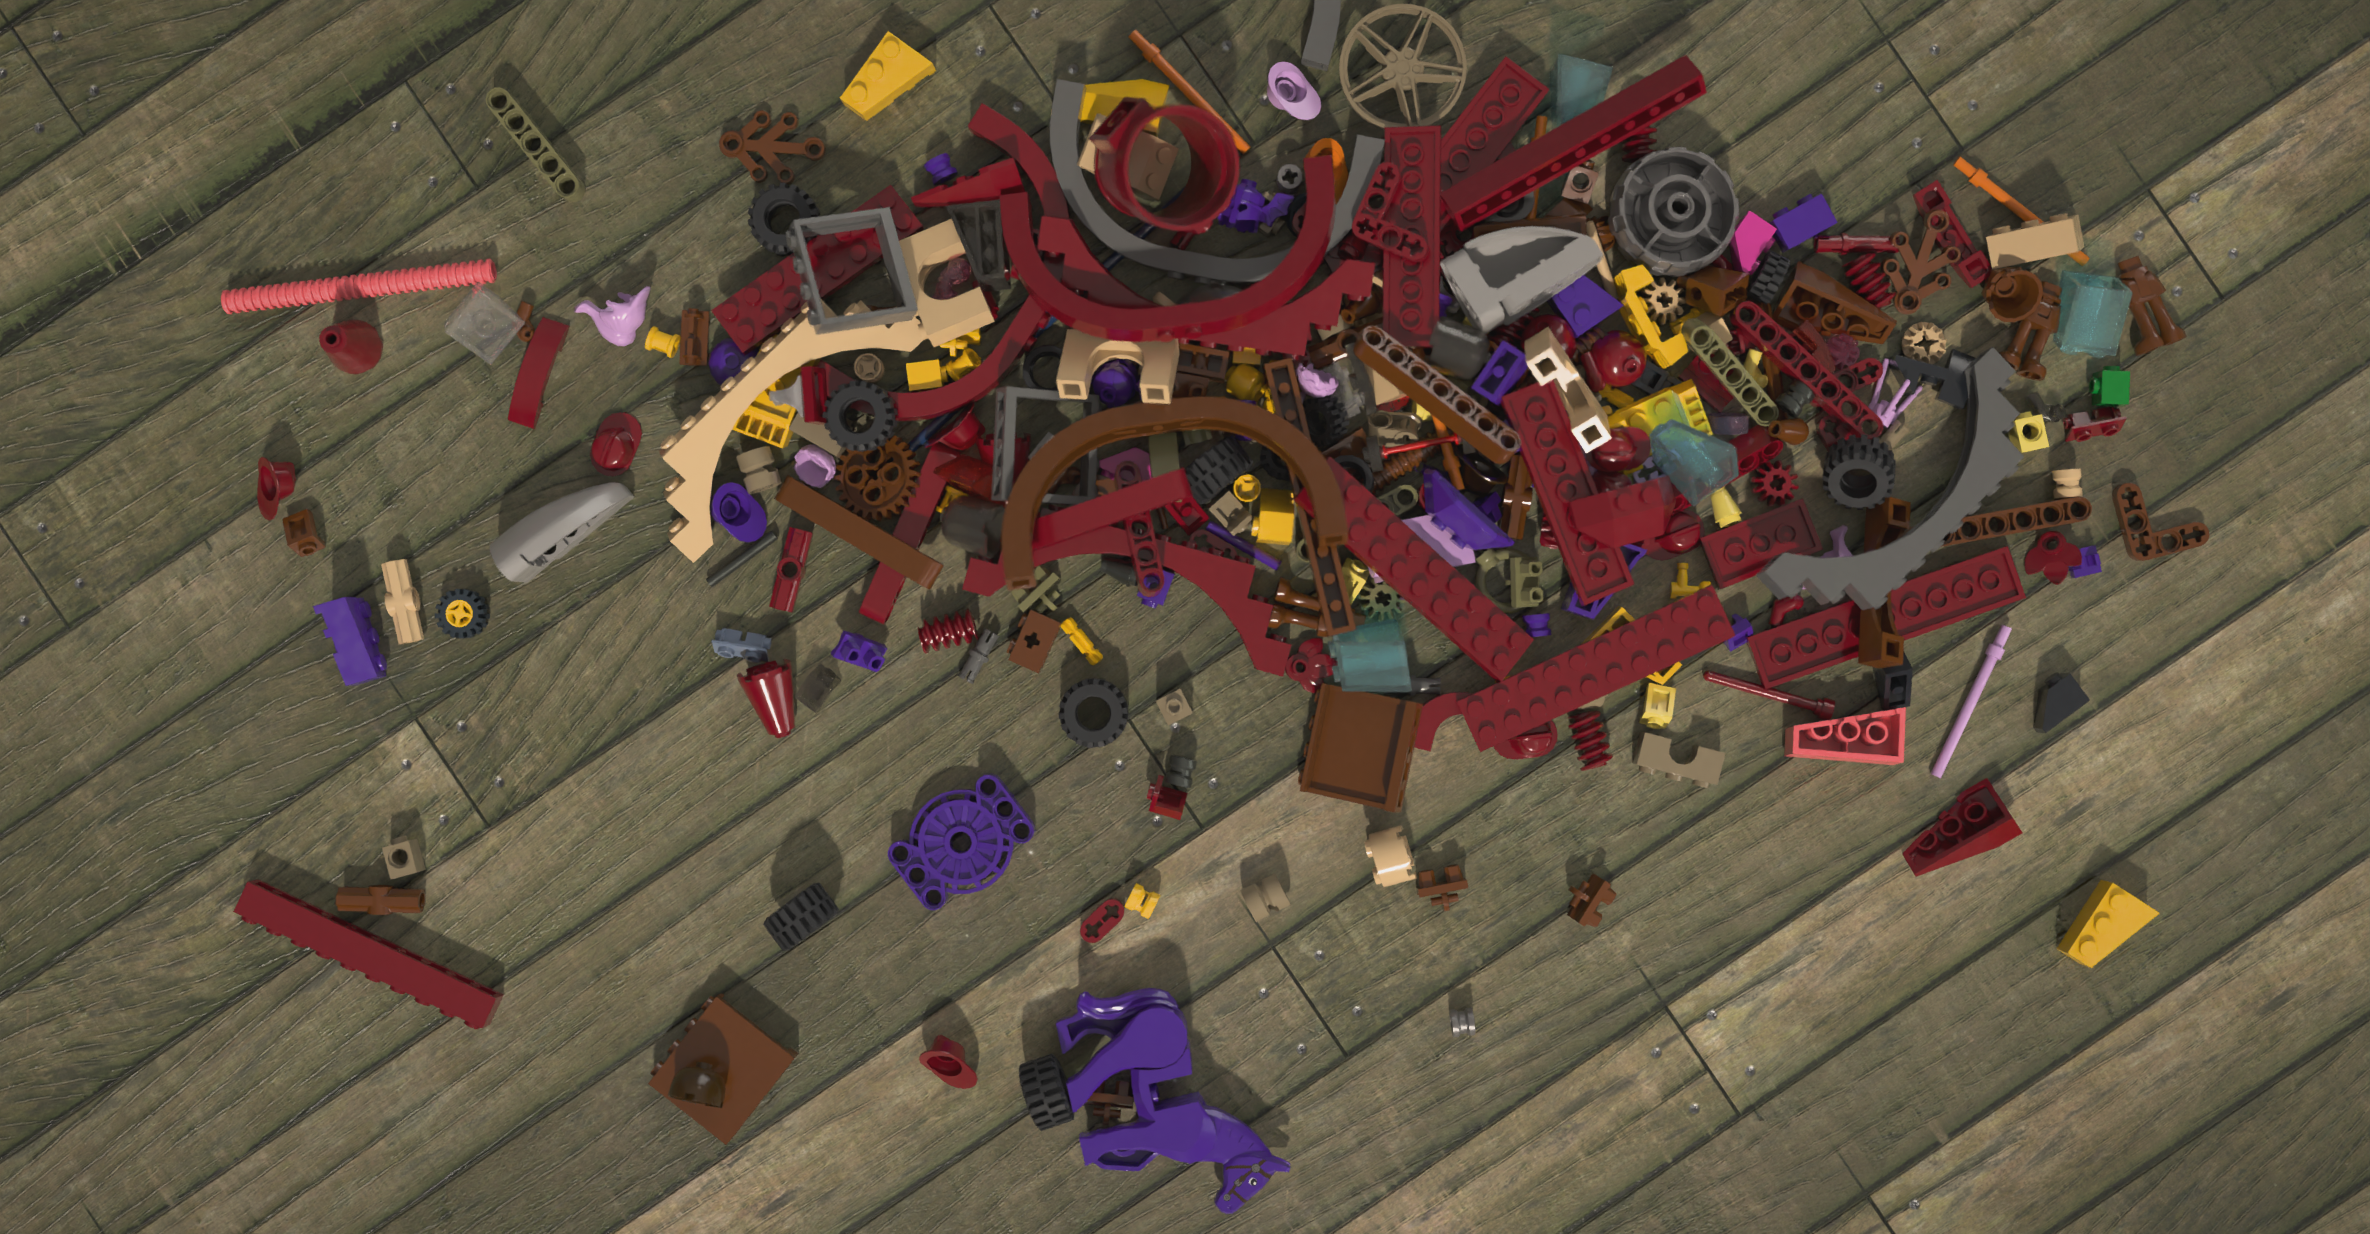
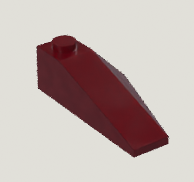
[1902,778,2023,877]

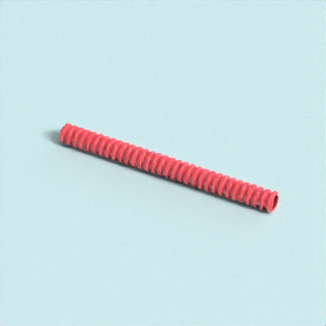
[221,258,497,314]

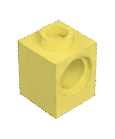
[2008,411,2049,453]

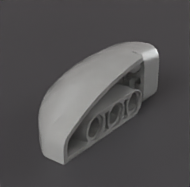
[1440,226,1604,337]
[489,482,634,583]

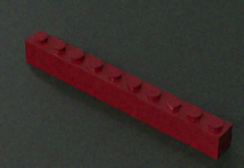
[1440,55,1707,231]
[233,879,504,1029]

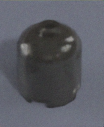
[1424,316,1493,381]
[940,495,1006,559]

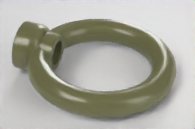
[1475,548,1540,614]

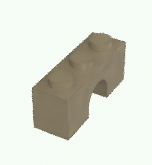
[1632,731,1726,788]

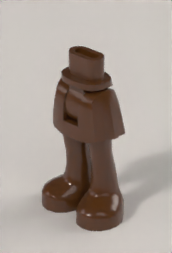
[2118,256,2187,356]
[1999,281,2063,381]
[1268,577,1366,637]

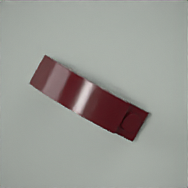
[1414,692,1472,752]

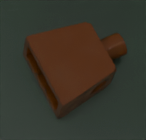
[1677,266,1749,316]

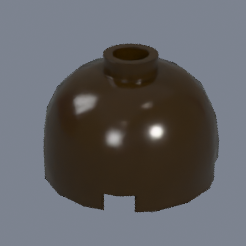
[668,1061,726,1108]

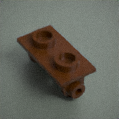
[679,308,710,366]

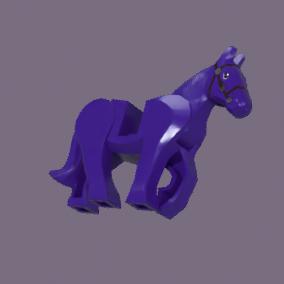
[1056,988,1291,1214]

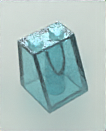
[2053,270,2133,358]
[1649,419,1739,507]
[1328,619,1412,692]

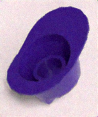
[710,482,767,542]

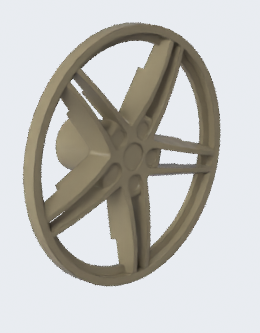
[1339,4,1467,130]

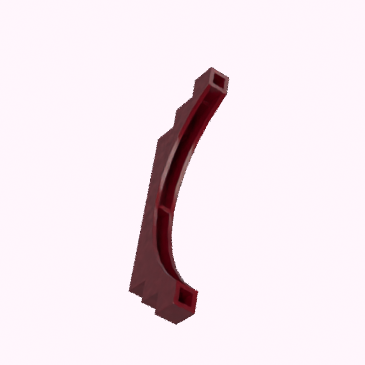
[1038,215,1375,360]
[962,504,1292,676]

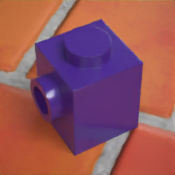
[1137,570,1175,609]

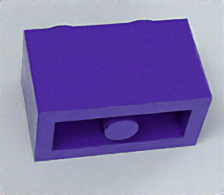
[1769,194,1838,253]
[1472,341,1528,407]

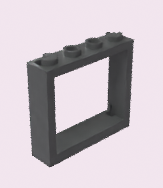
[786,207,918,335]
[991,387,1102,506]

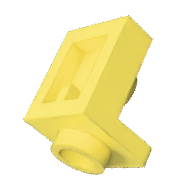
[1342,558,1370,606]
[1639,683,1676,729]

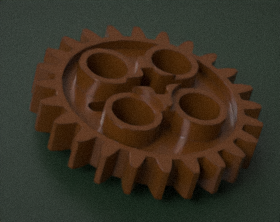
[834,436,921,521]

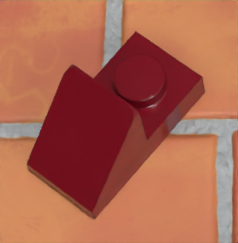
[1164,496,1210,536]

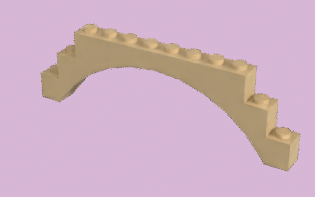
[659,299,924,563]

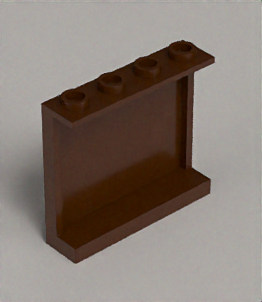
[1298,683,1423,813]
[648,993,799,1145]

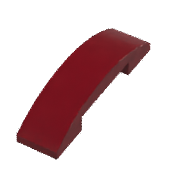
[1913,179,1993,288]
[508,317,570,429]

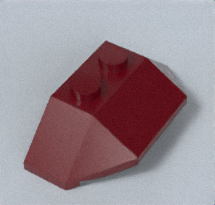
[1568,475,1676,549]

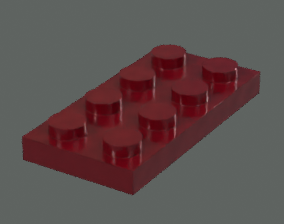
[1698,498,1823,590]

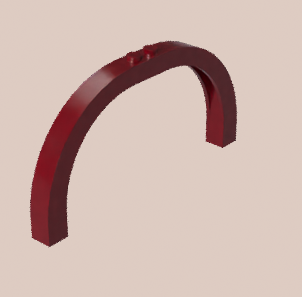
[816,103,1070,421]
[1000,155,1336,342]

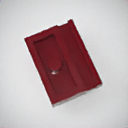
[1677,354,1733,413]

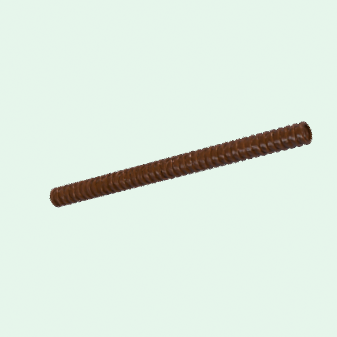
[1355,326,1606,495]

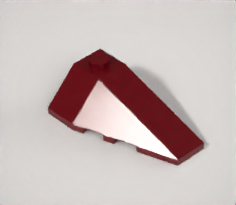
[911,158,1025,208]

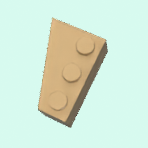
[1986,213,2084,269]

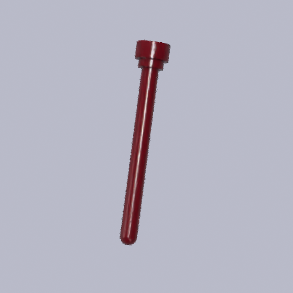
[1703,670,1835,720]

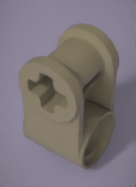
[1368,410,1422,447]

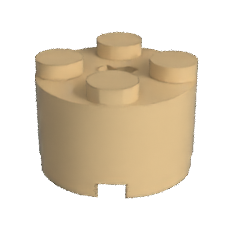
[1364,825,1417,887]

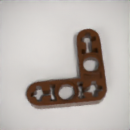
[2112,483,2210,561]

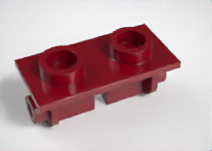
[2062,406,2127,442]

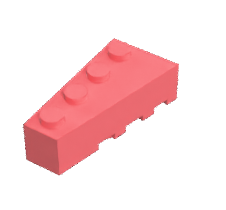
[1784,707,1906,765]

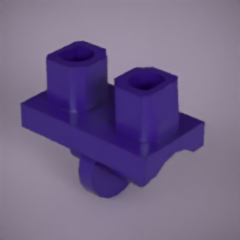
[831,630,887,672]

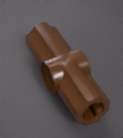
[1308,317,1383,370]
[1500,455,1533,540]
[336,885,426,915]

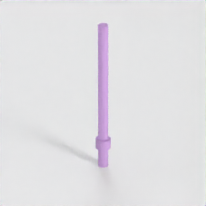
[1930,625,2012,778]

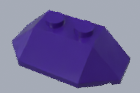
[1423,469,1515,550]

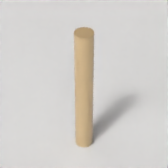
[1586,221,1619,299]

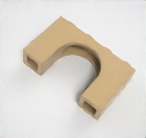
[899,219,995,347]
[1524,327,1611,452]
[1056,329,1180,404]

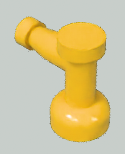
[1670,563,1711,599]

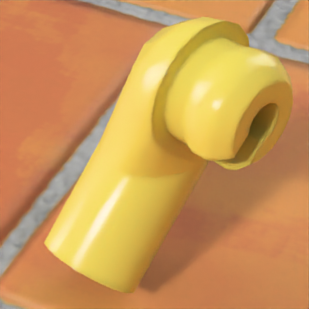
[1743,348,1768,389]

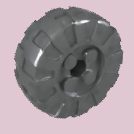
[1608,147,1739,277]

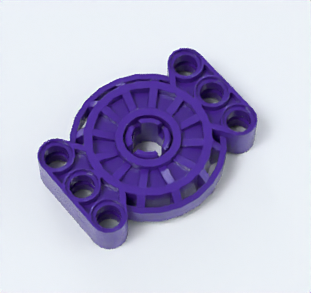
[888,773,1035,910]

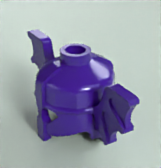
[1218,179,1295,233]
[1091,359,1142,408]

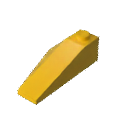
[1051,79,1169,137]

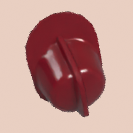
[924,403,985,450]
[590,412,642,477]
[1585,427,1651,472]
[257,457,296,521]
[1641,509,1705,561]
[1494,720,1558,760]
[919,1035,978,1089]

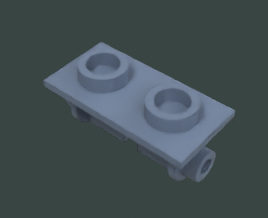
[712,628,772,663]

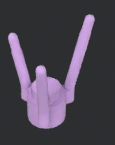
[1868,358,1923,428]

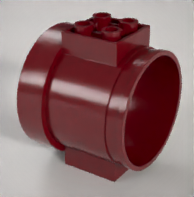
[1088,97,1239,234]

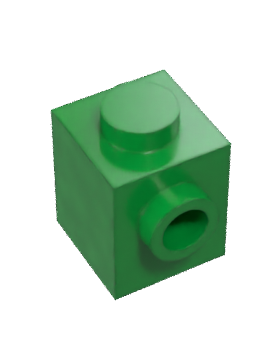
[2089,366,2130,407]

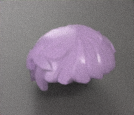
[1295,363,1339,398]
[794,445,836,488]

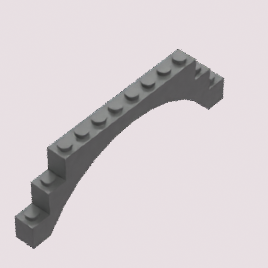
[1756,347,2024,610]

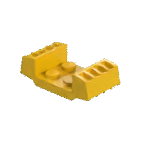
[1613,265,1688,369]
[732,334,821,448]
[1608,379,1713,475]

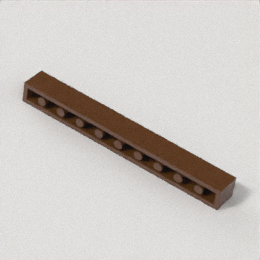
[1263,358,1356,637]

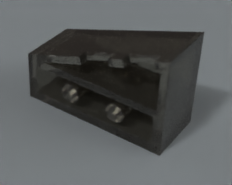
[946,199,1011,292]

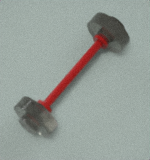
[1362,431,1475,472]

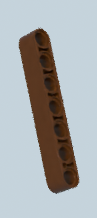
[1353,326,1521,464]
[774,475,944,590]
[1903,497,2092,547]

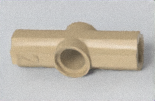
[381,559,424,644]

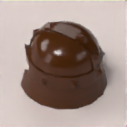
[1981,266,2043,322]

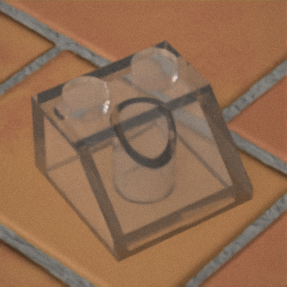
[444,282,525,365]

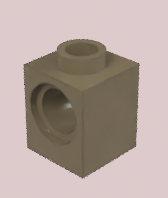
[1156,688,1193,726]
[382,835,426,880]

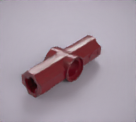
[769,527,814,613]

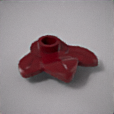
[2025,531,2082,585]
[1285,638,1338,693]

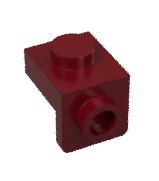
[1146,775,1188,820]

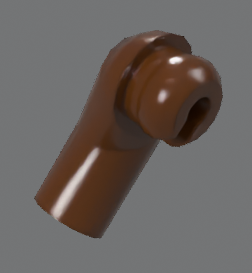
[512,301,535,342]

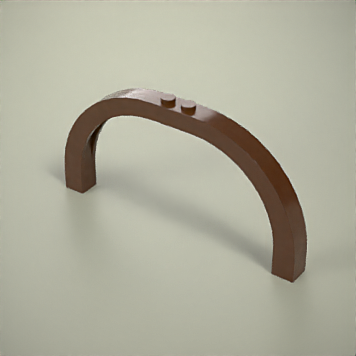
[1001,397,1348,591]

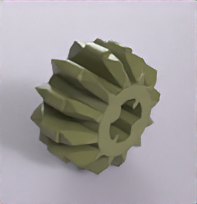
[1359,578,1406,622]

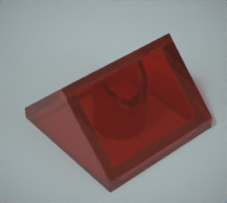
[933,454,1005,508]

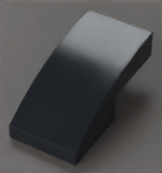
[1935,349,1975,409]
[1631,361,1682,396]

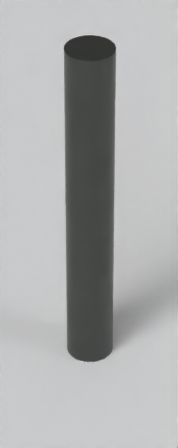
[706,530,778,588]

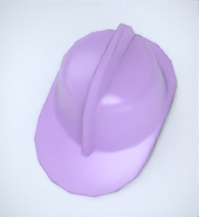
[1267,62,1321,120]

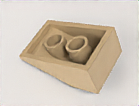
[1077,114,1179,200]

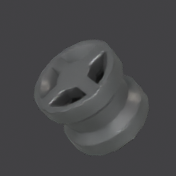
[1449,1007,1475,1038]

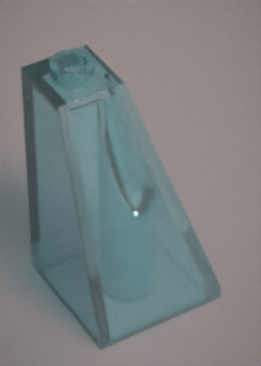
[1550,54,1613,177]

